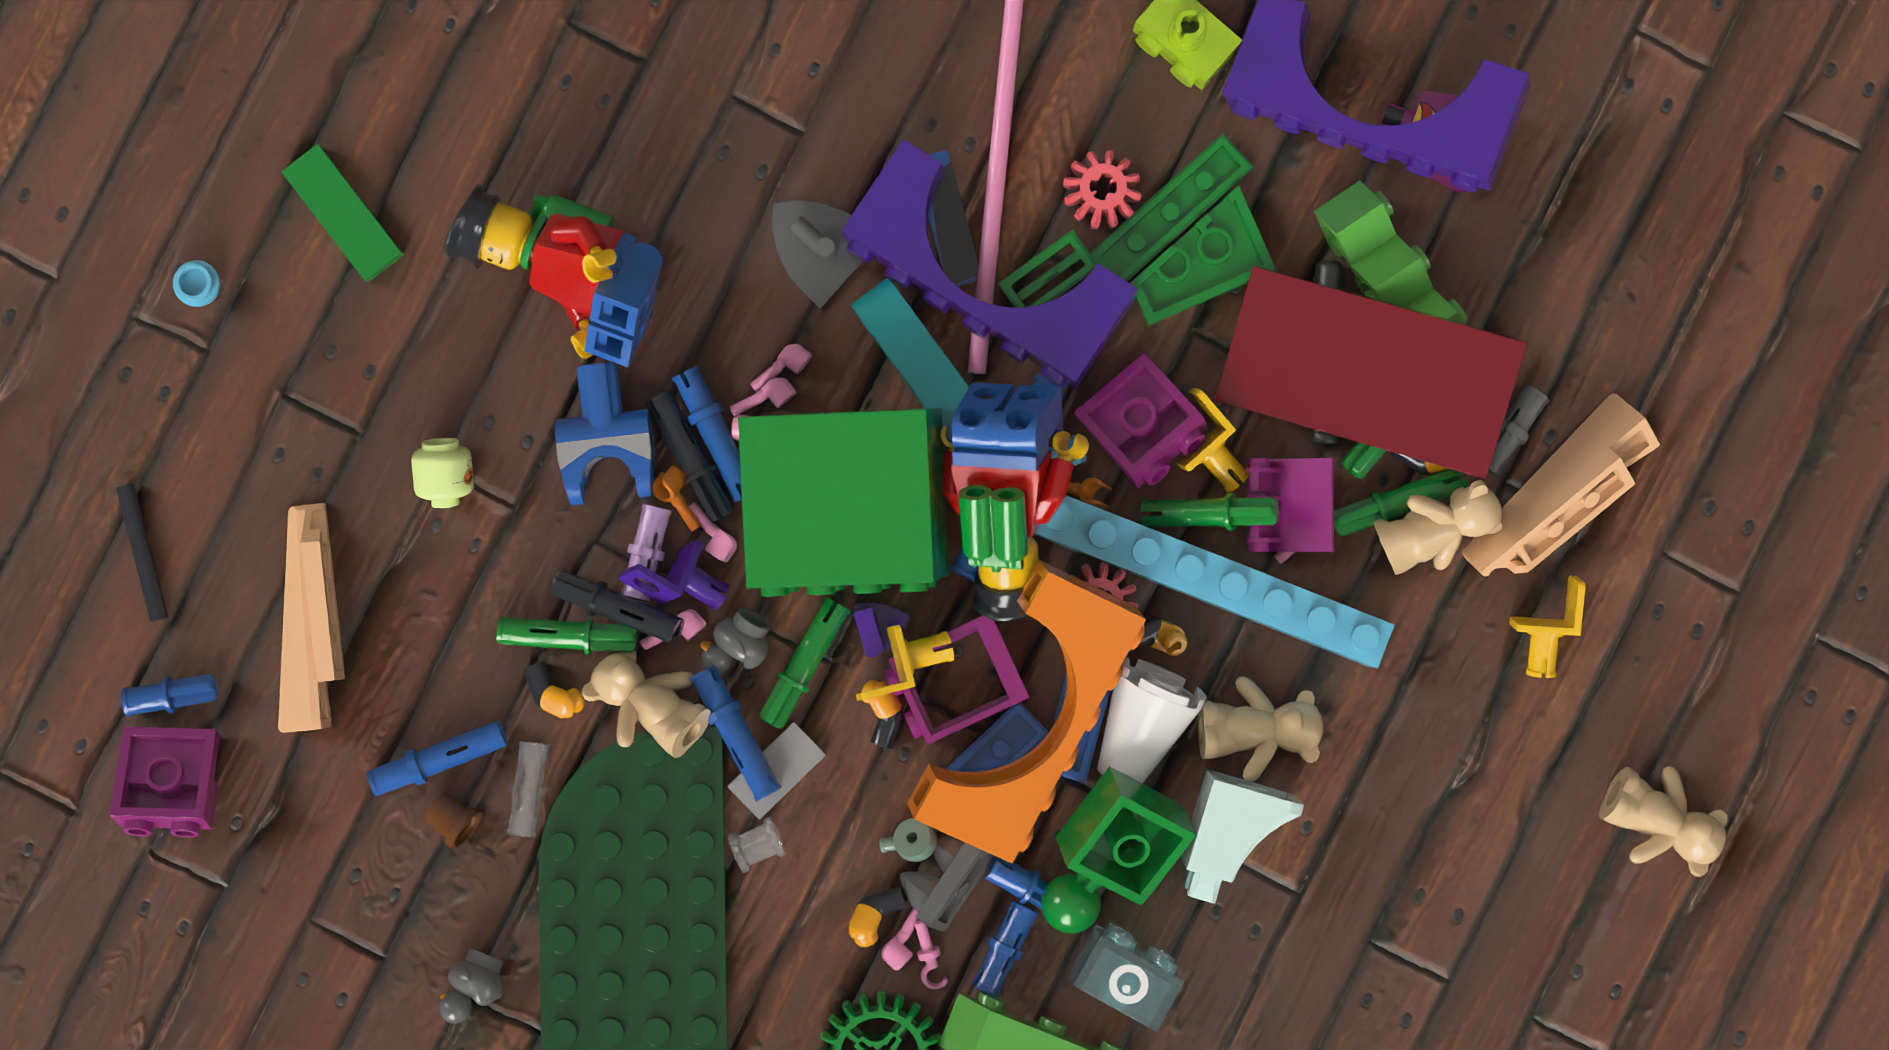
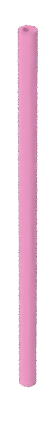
[968,0,1024,375]

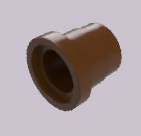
[424,792,483,850]

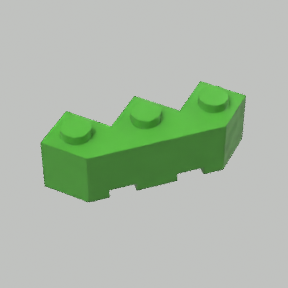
[1314,180,1468,324]
[938,991,1128,1050]

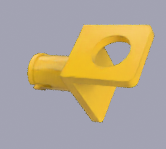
[1176,388,1250,493]
[1509,575,1585,678]
[856,625,954,701]

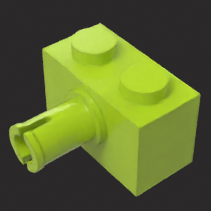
[1133,0,1242,90]

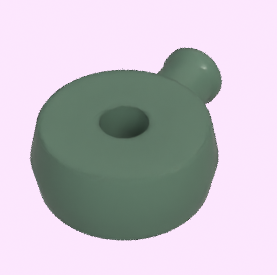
[879,818,937,862]

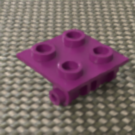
[1246,458,1334,552]

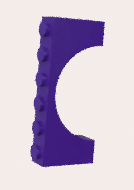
[1222,0,1531,192]
[841,139,1138,390]

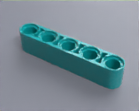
[850,278,969,443]

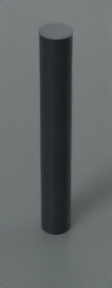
[116,484,169,622]

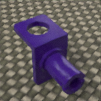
[619,540,730,610]

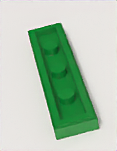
[1090,133,1254,282]

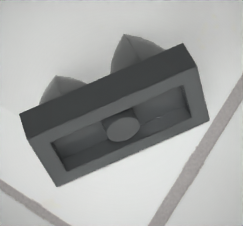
[899,836,994,932]

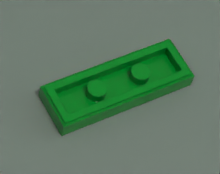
[281,144,404,282]

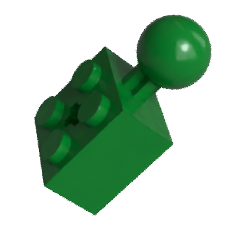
[1041,766,1197,934]

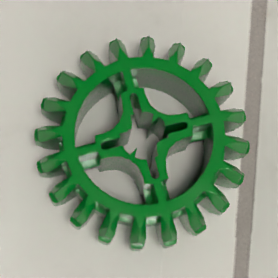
[818,990,941,1050]

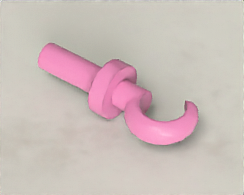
[914,921,948,990]

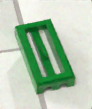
[998,229,1098,308]

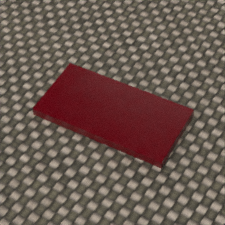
[1215,265,1528,479]

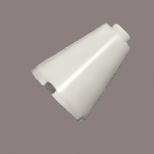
[1097,657,1207,784]

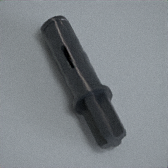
[645,390,732,522]
[551,570,685,644]

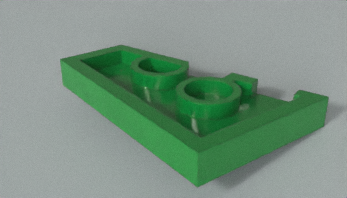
[1130,185,1276,327]

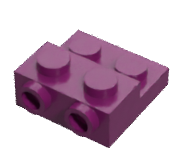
[1074,353,1208,488]
[109,726,220,838]

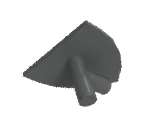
[772,201,863,309]

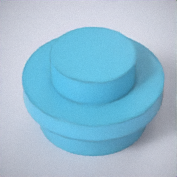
[173,260,221,307]

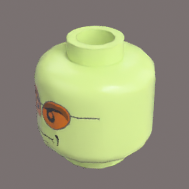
[411,438,474,508]

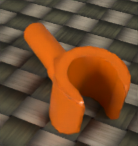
[652,466,701,532]
[1067,478,1112,510]

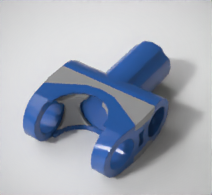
[555,363,655,506]

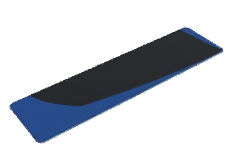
[928,150,979,287]

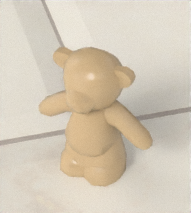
[1373,480,1502,575]
[582,651,710,758]
[1197,676,1323,782]
[1599,766,1727,877]

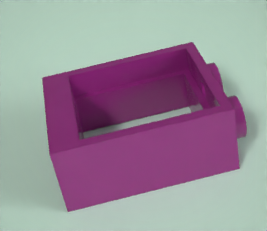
[884,616,1029,745]

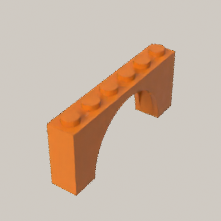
[907,560,1146,863]

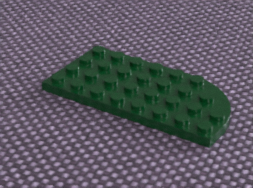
[539,726,729,1050]

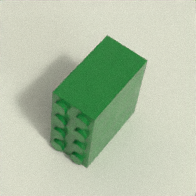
[738,408,949,597]

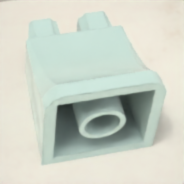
[1181,769,1304,904]

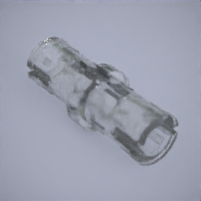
[507,741,549,837]

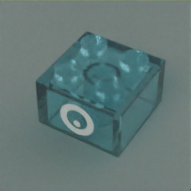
[1069,923,1185,1032]

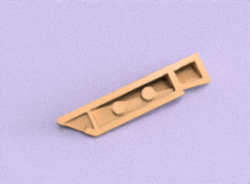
[1462,393,1660,576]
[278,503,345,733]

